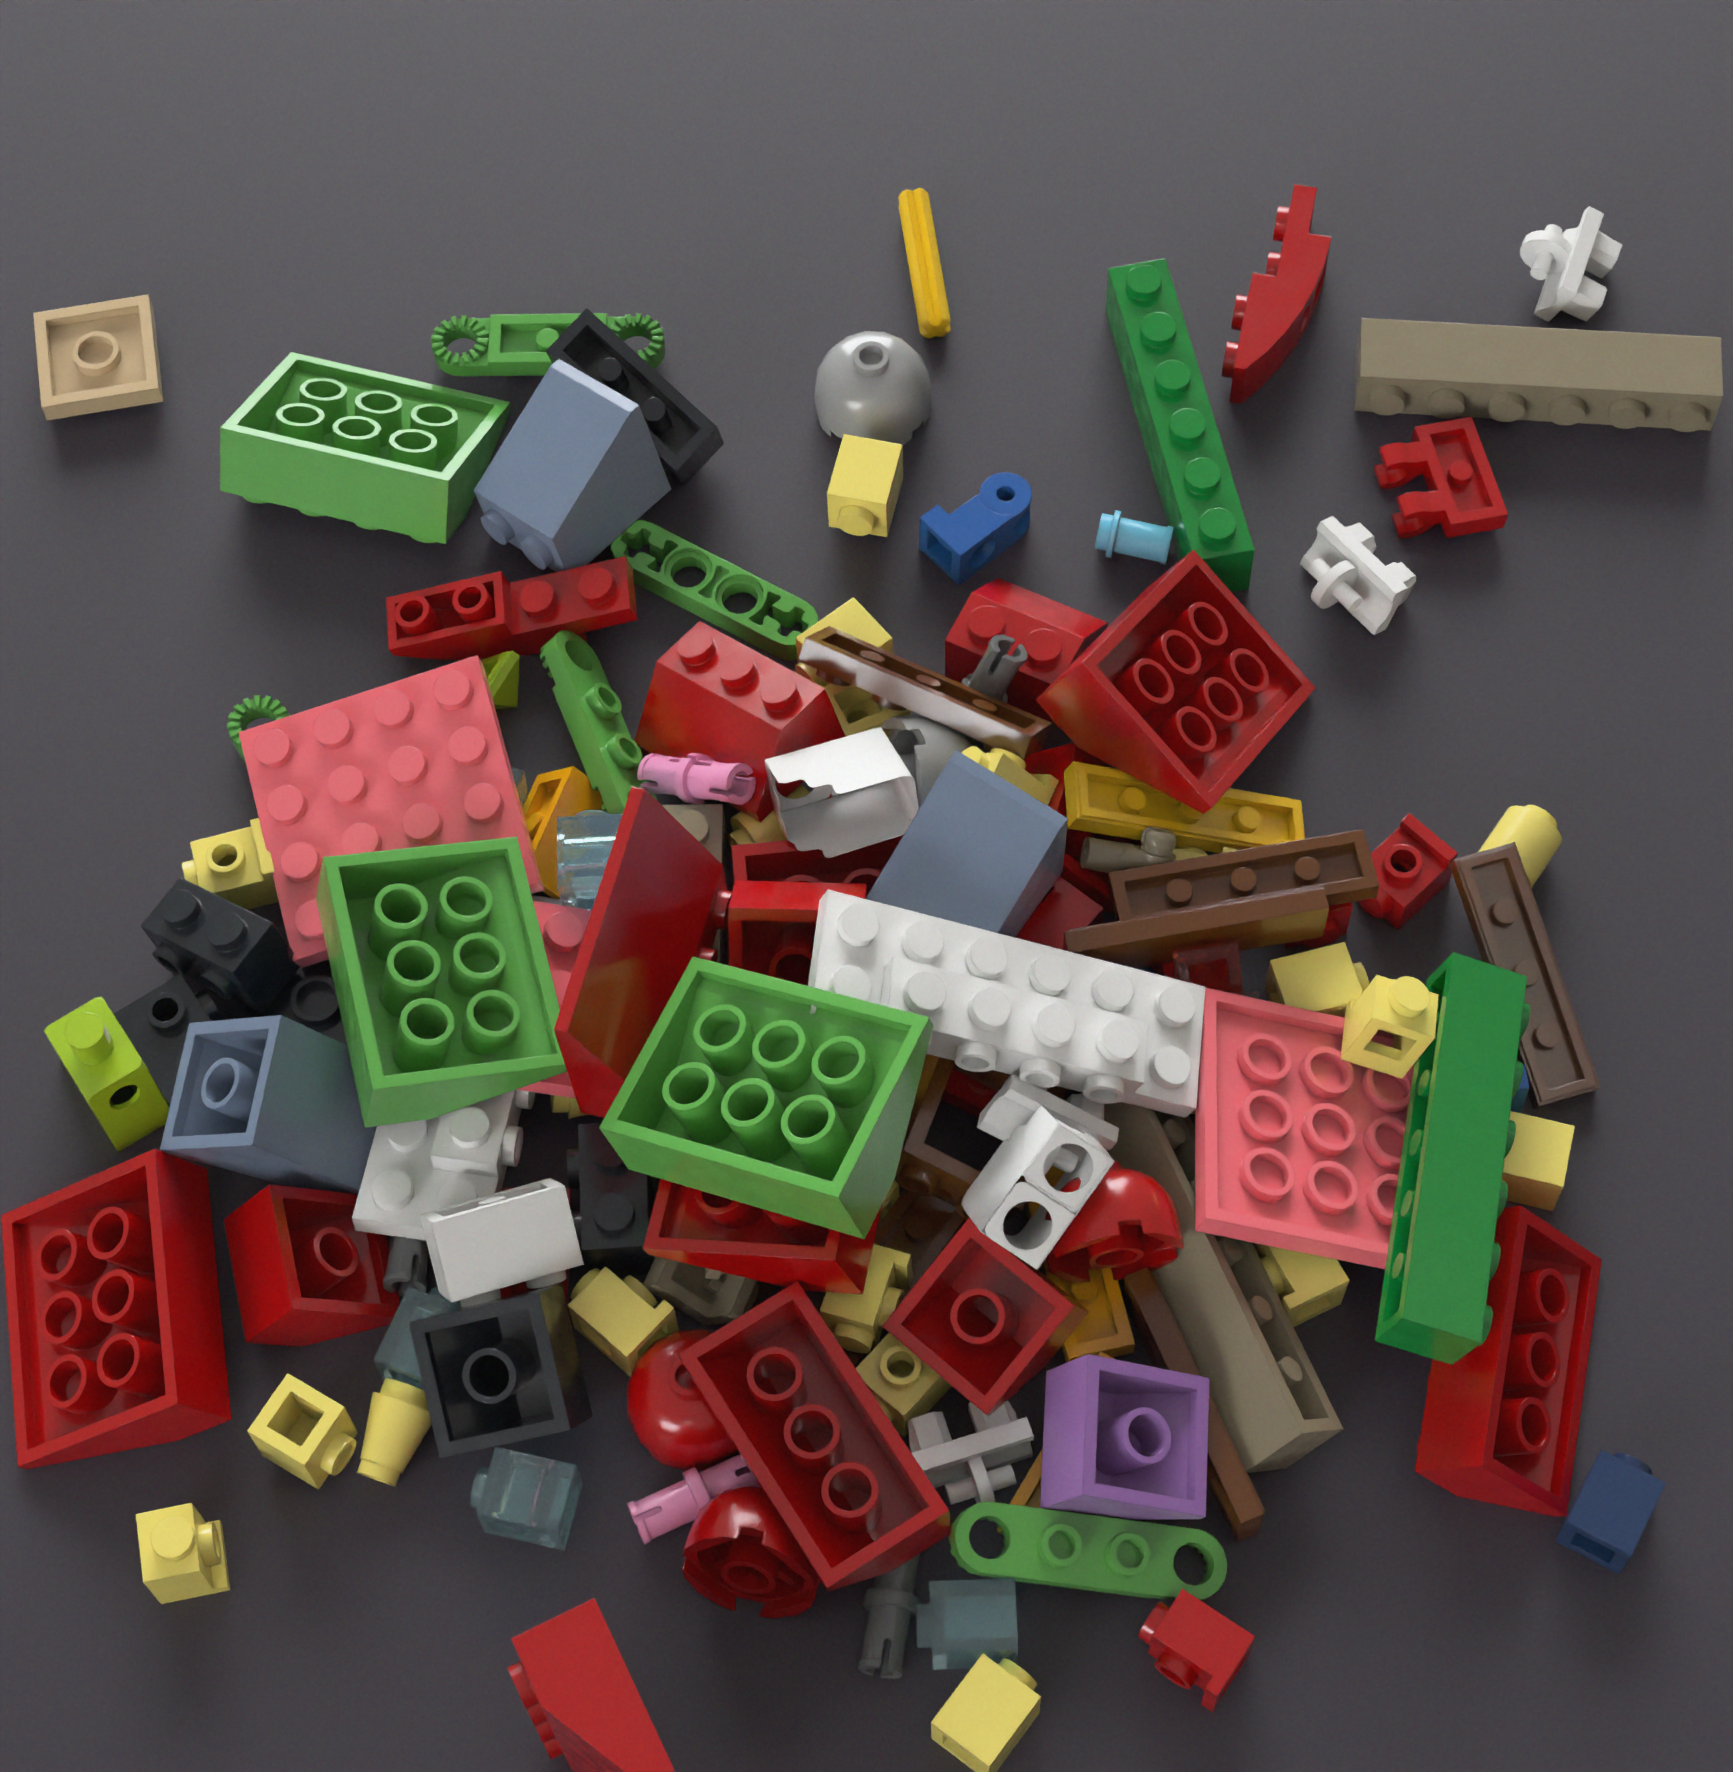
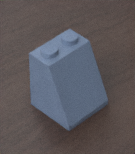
[474,359,671,572]
[866,750,1068,937]
[160,1015,377,1194]

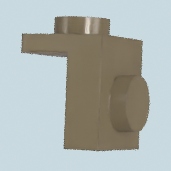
[643,1257,758,1325]

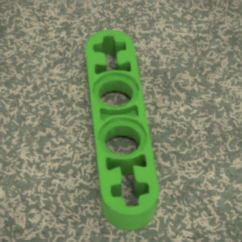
[611,520,818,661]

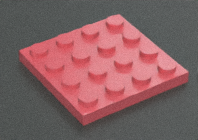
[238,655,544,968]
[1195,987,1414,1269]

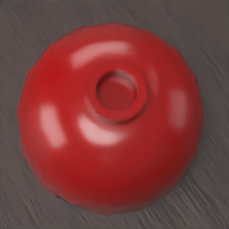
[1045,1161,1184,1282]
[626,1329,738,1471]
[682,1485,821,1618]

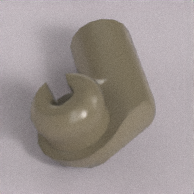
[1080,827,1177,873]

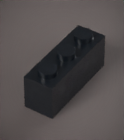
[546,308,724,487]

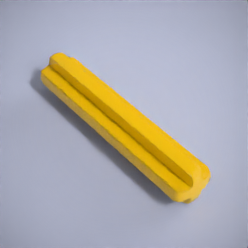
[898,188,951,339]

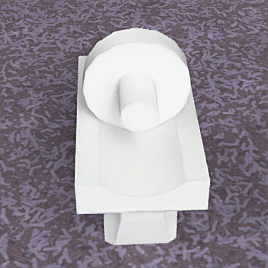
[1520,206,1622,322]
[1300,516,1416,635]
[977,1075,1119,1174]
[908,1400,1034,1505]

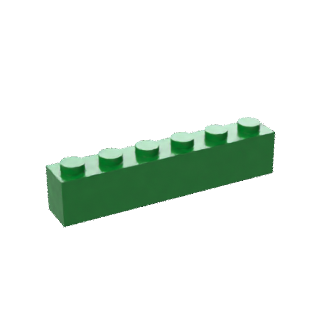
[1105,258,1255,592]
[1375,952,1531,1365]

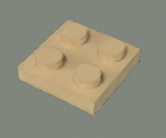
[33,294,164,421]

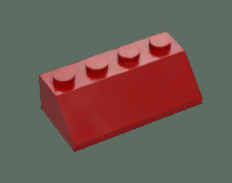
[1415,1206,1602,1517]
[678,1281,951,1592]

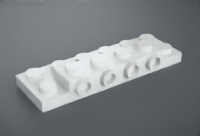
[808,889,1205,1118]
[352,896,569,1241]

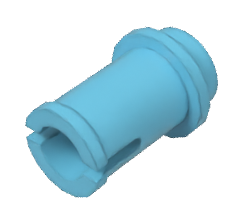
[1095,510,1174,565]

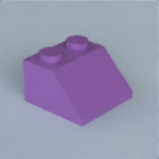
[1040,1354,1209,1520]

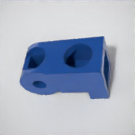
[919,472,1032,586]

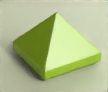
[481,650,520,709]

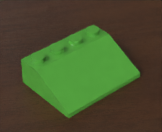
[220,352,510,544]
[316,837,567,1128]
[599,957,933,1239]

